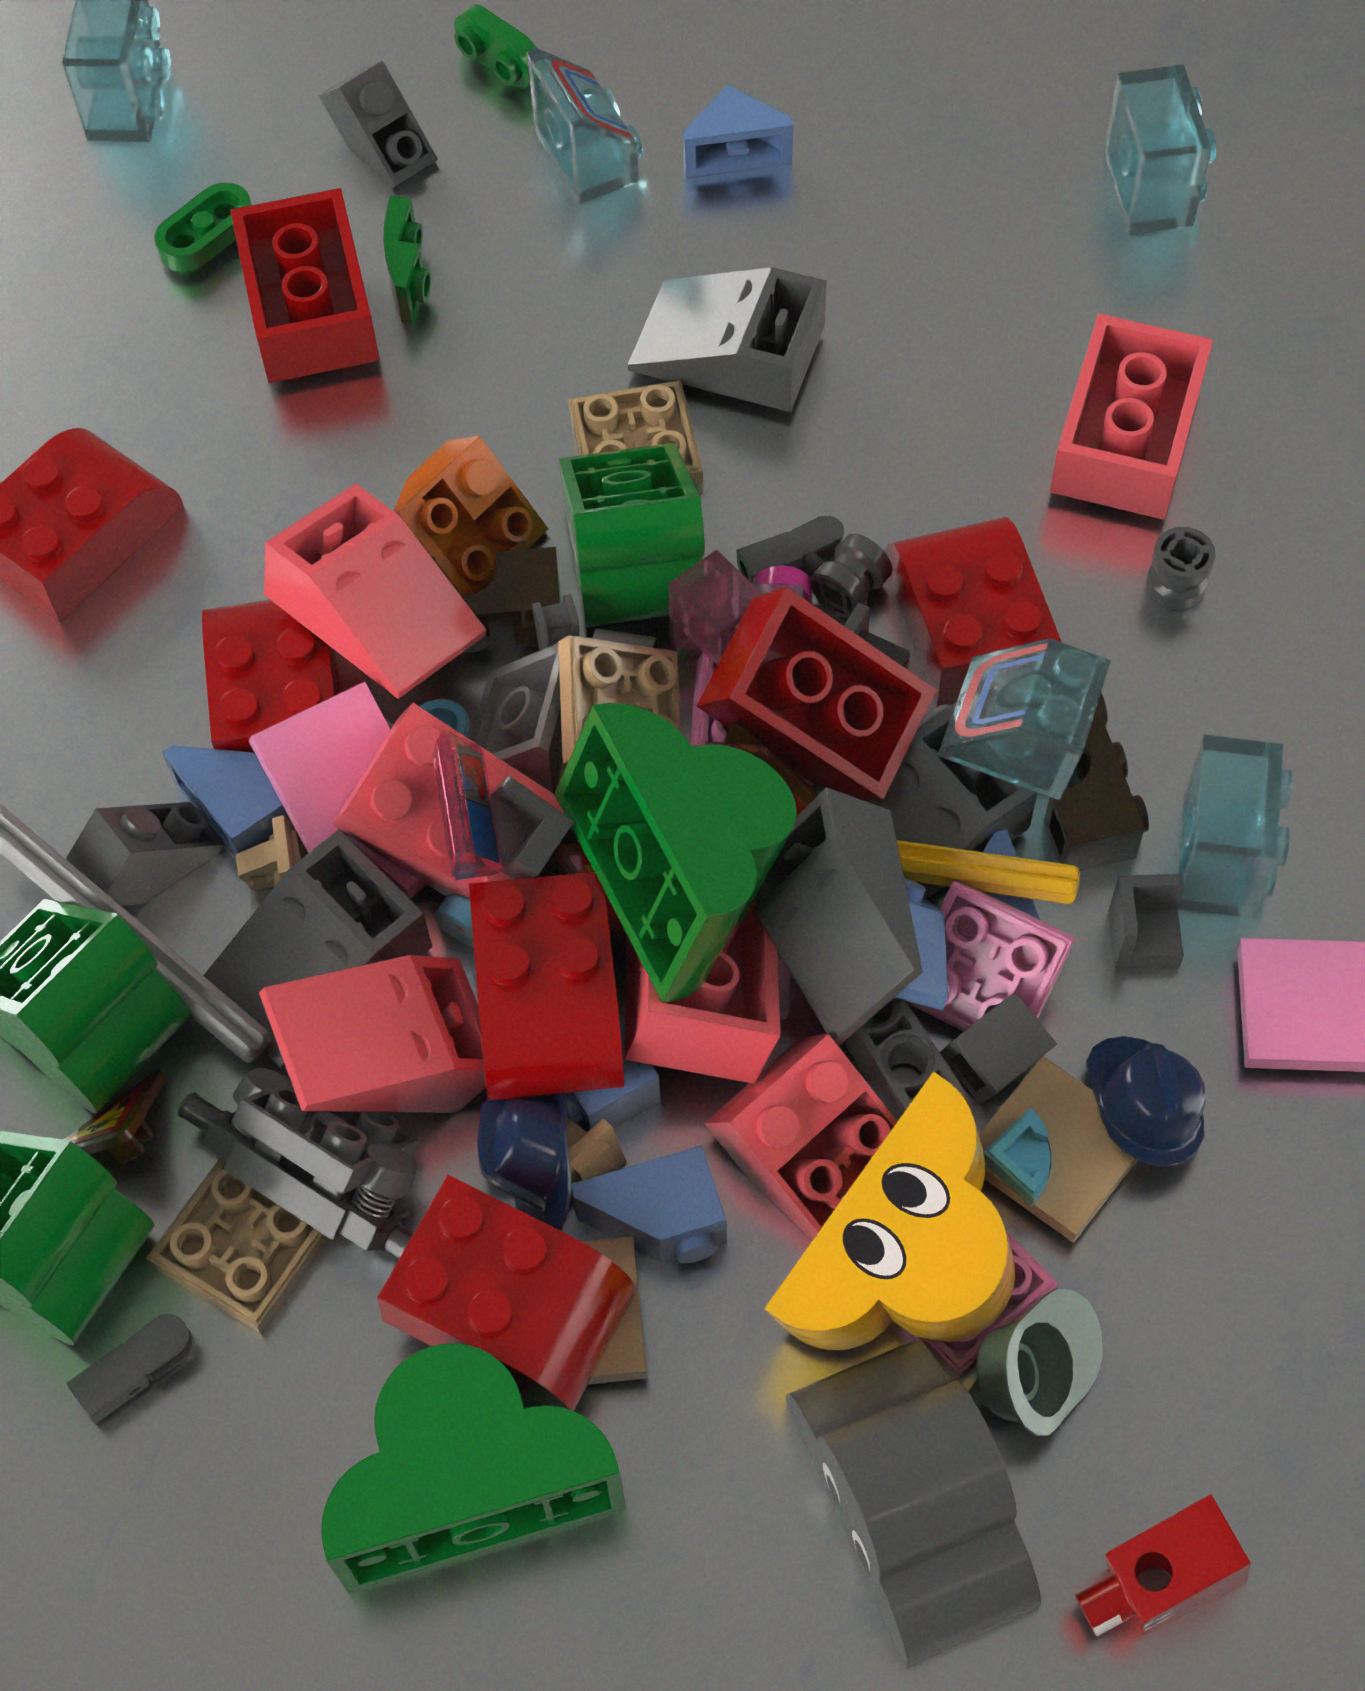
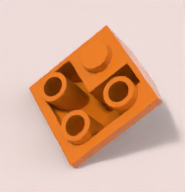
[393,436,549,595]

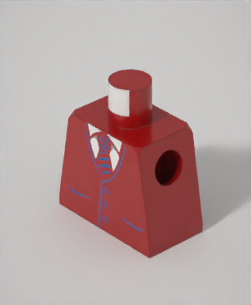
[1074,1494,1251,1637]

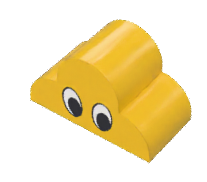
[764,1071,1015,1350]

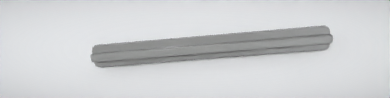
[0,804,271,1062]

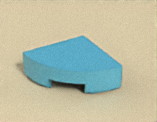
[984,1107,1051,1207]

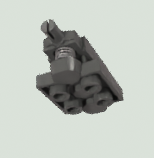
[178,1068,418,1258]

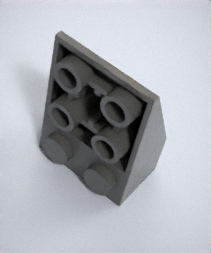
[627,267,827,412]
[863,702,1038,899]
[755,787,923,1045]
[203,829,432,1071]

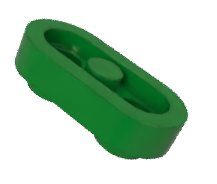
[454,4,544,89]
[154,183,252,272]

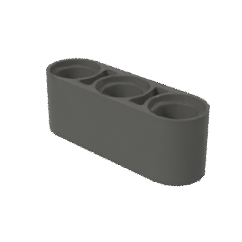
[844,998,975,1121]

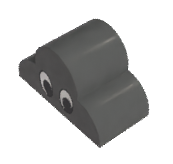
[786,1339,1041,1668]

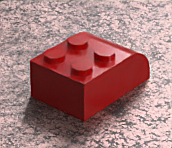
[230,188,380,383]
[0,428,184,623]
[885,517,1062,707]
[696,587,937,801]
[202,600,340,753]
[469,872,624,1101]
[377,1174,636,1411]

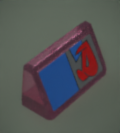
[433,732,503,880]

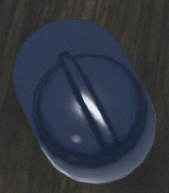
[1086,1036,1205,1167]
[477,1093,571,1231]

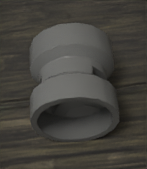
[1146,527,1216,610]
[810,533,893,618]

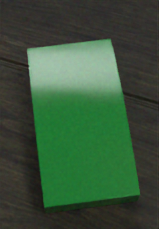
[383,195,431,324]

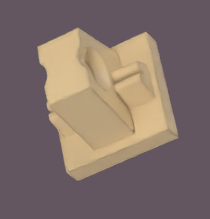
[236,815,308,891]
[566,1118,627,1202]

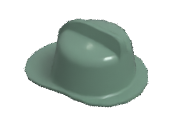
[968,1288,1102,1436]

